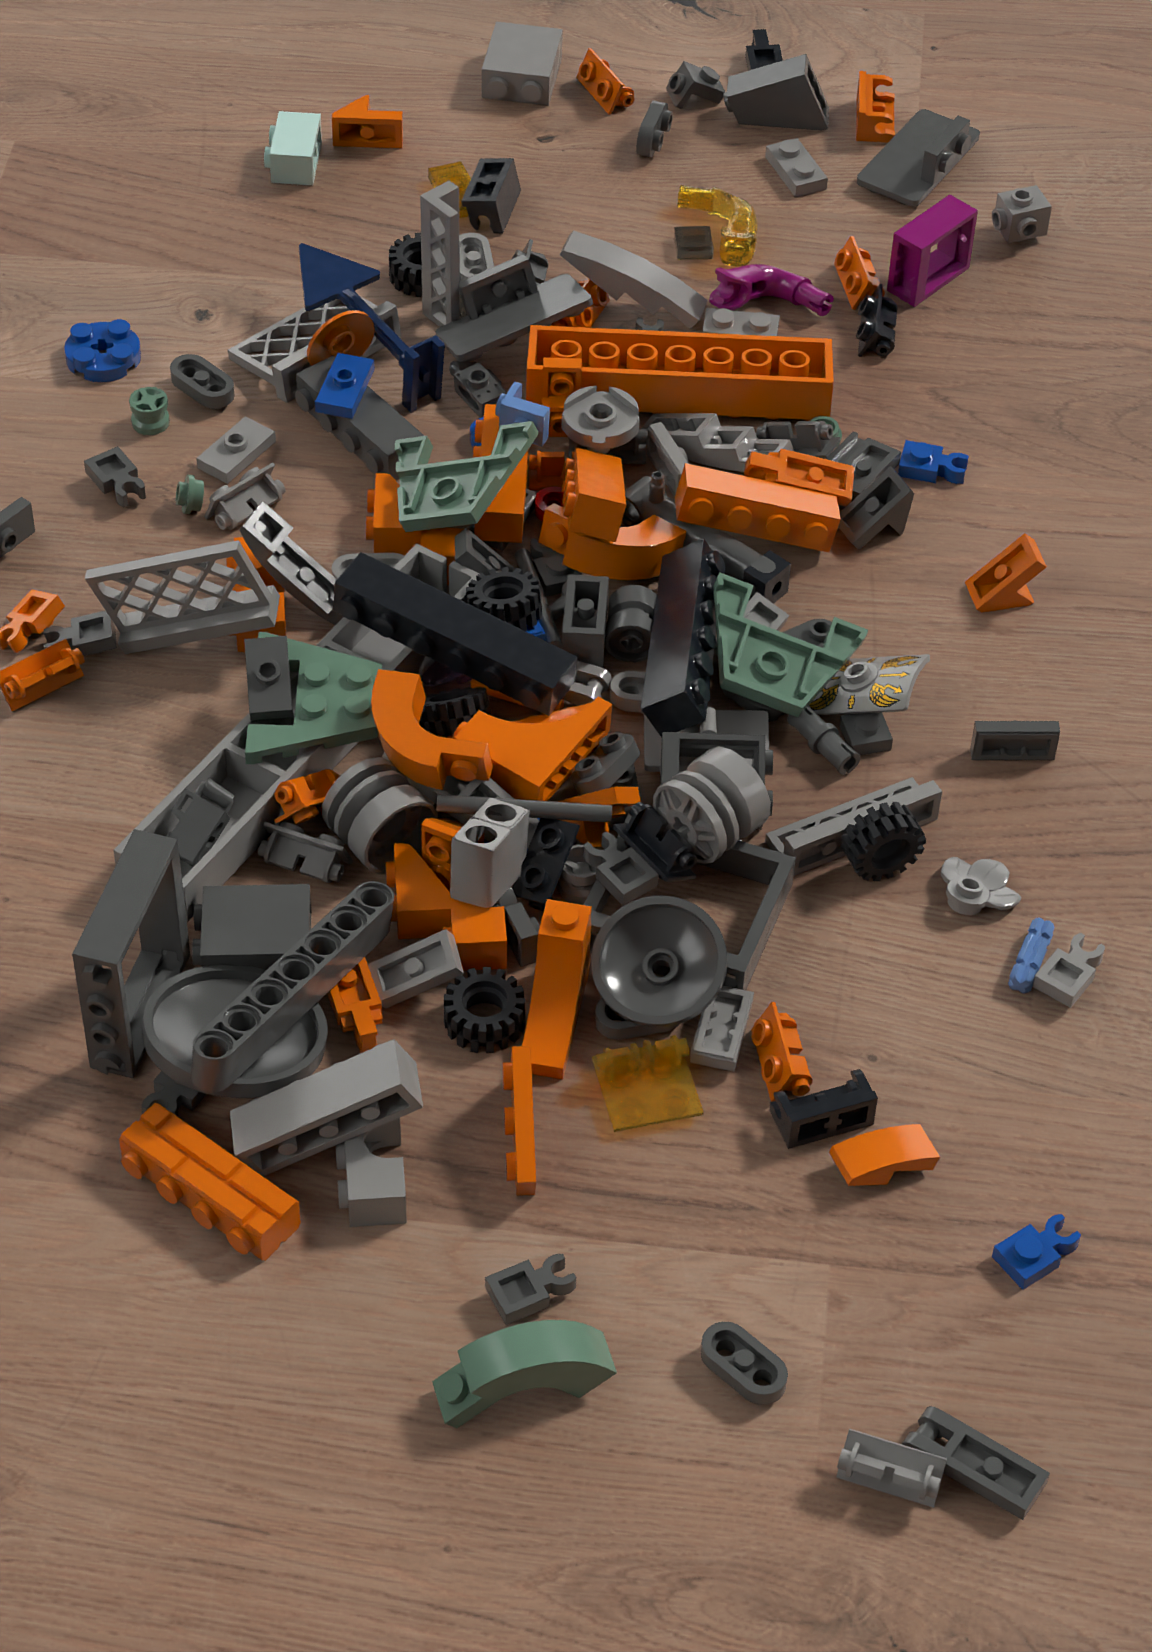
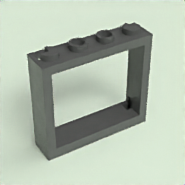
[584,814,796,990]
[72,829,190,1078]

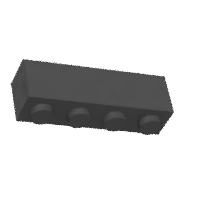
[295,356,424,480]

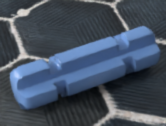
[1008,917,1055,993]

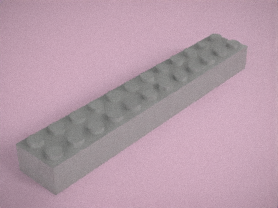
[113,544,479,922]

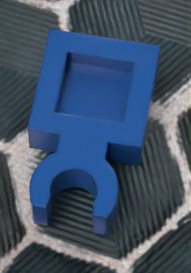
[898,440,969,484]
[992,1214,1081,1290]

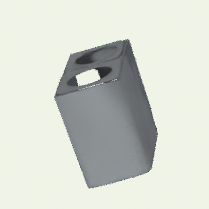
[450,798,530,908]

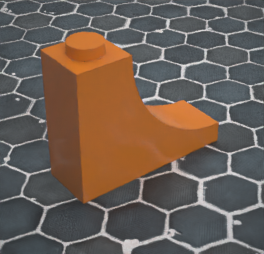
[452,696,612,801]
[522,899,592,1080]

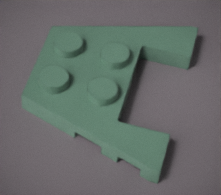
[395,421,538,532]
[713,572,868,717]
[245,632,382,764]

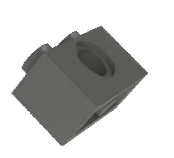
[562,575,609,668]

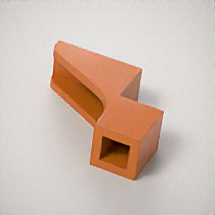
[366,473,469,585]
[386,843,507,971]

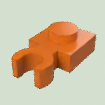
[0,589,65,653]

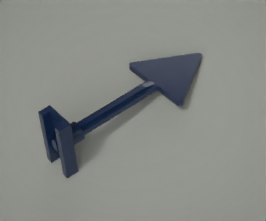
[299,243,445,413]

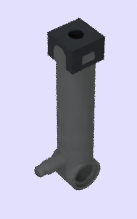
[622,471,791,604]

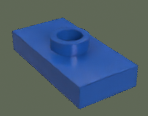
[315,353,375,419]

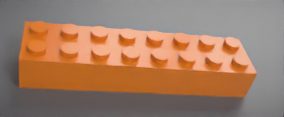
[526,325,834,421]

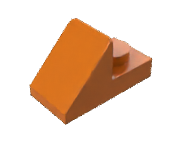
[332,95,403,148]
[965,533,1047,613]
[557,787,641,847]

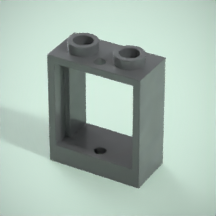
[660,732,773,830]

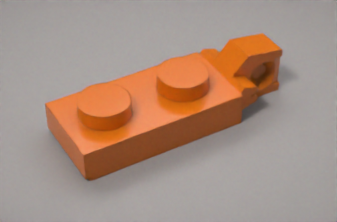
[744,448,855,507]
[327,957,383,1053]

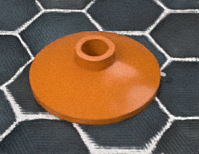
[307,310,375,366]

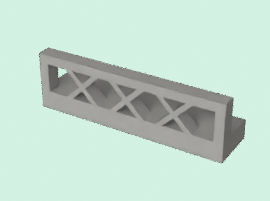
[420,180,460,327]
[765,777,942,876]

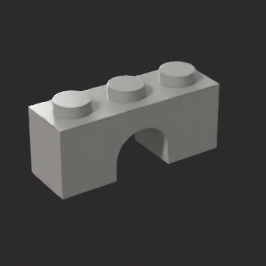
[336,1118,407,1227]

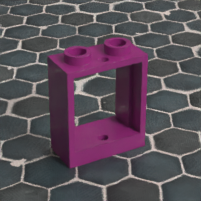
[887,194,978,307]

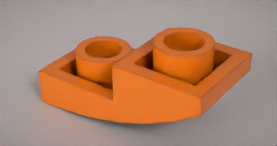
[542,357,582,437]
[829,1124,940,1186]

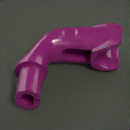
[709,264,834,316]

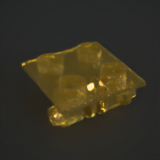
[591,1035,704,1132]

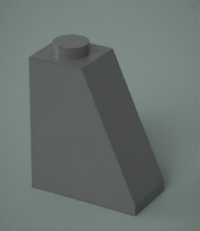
[724,54,830,131]

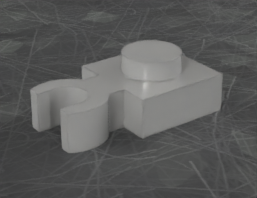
[1032,933,1105,1008]

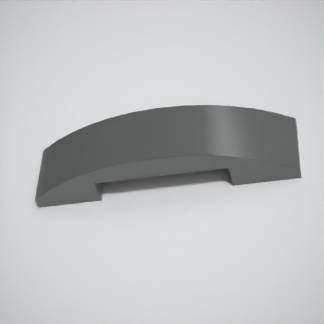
[239,501,343,625]

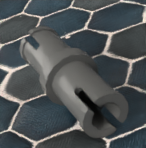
[787,706,860,775]

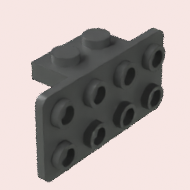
[857,109,980,207]
[435,254,593,362]

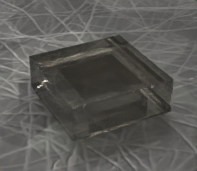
[674,226,714,260]

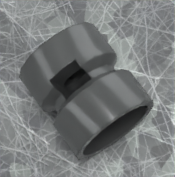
[605,585,657,663]

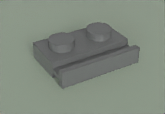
[827,431,901,502]

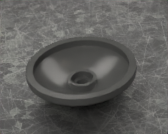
[591,895,728,1027]

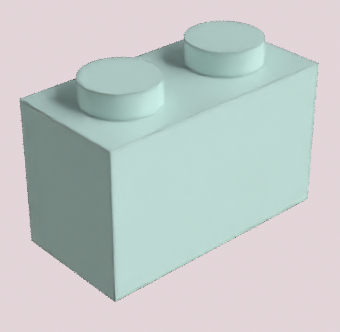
[264,111,322,185]

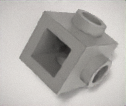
[992,185,1052,243]

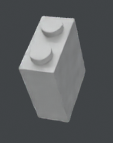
[482,22,563,106]

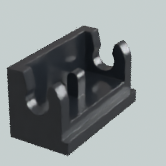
[461,158,521,233]
[769,1069,878,1149]

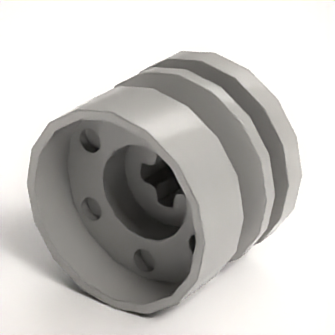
[653,746,771,864]
[322,757,438,874]

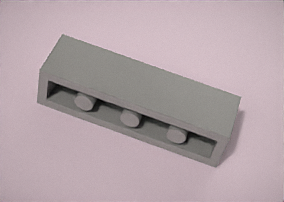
[230,1039,423,1176]

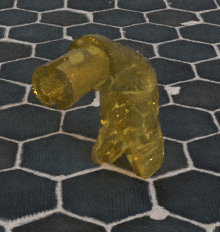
[677,185,758,267]

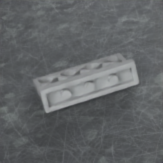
[227,296,402,403]
[85,540,280,654]

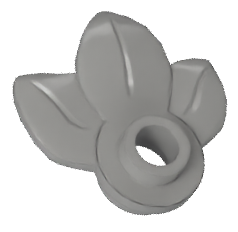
[940,857,1022,915]

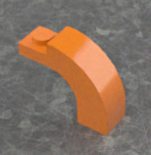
[538,503,687,580]
[371,669,493,790]

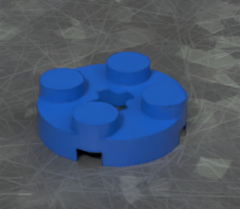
[64,319,141,382]

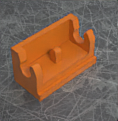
[856,71,895,143]

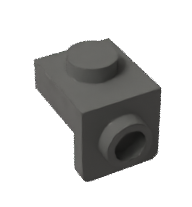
[666,61,725,109]

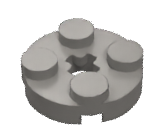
[562,386,640,454]

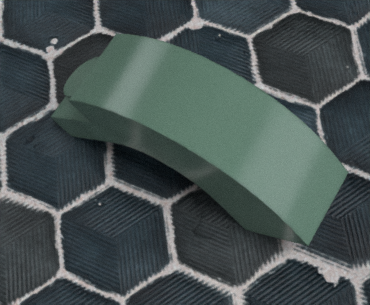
[432,1320,617,1428]

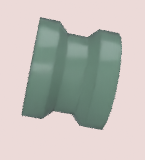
[129,387,170,435]

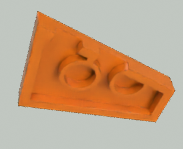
[502,1046,536,1196]

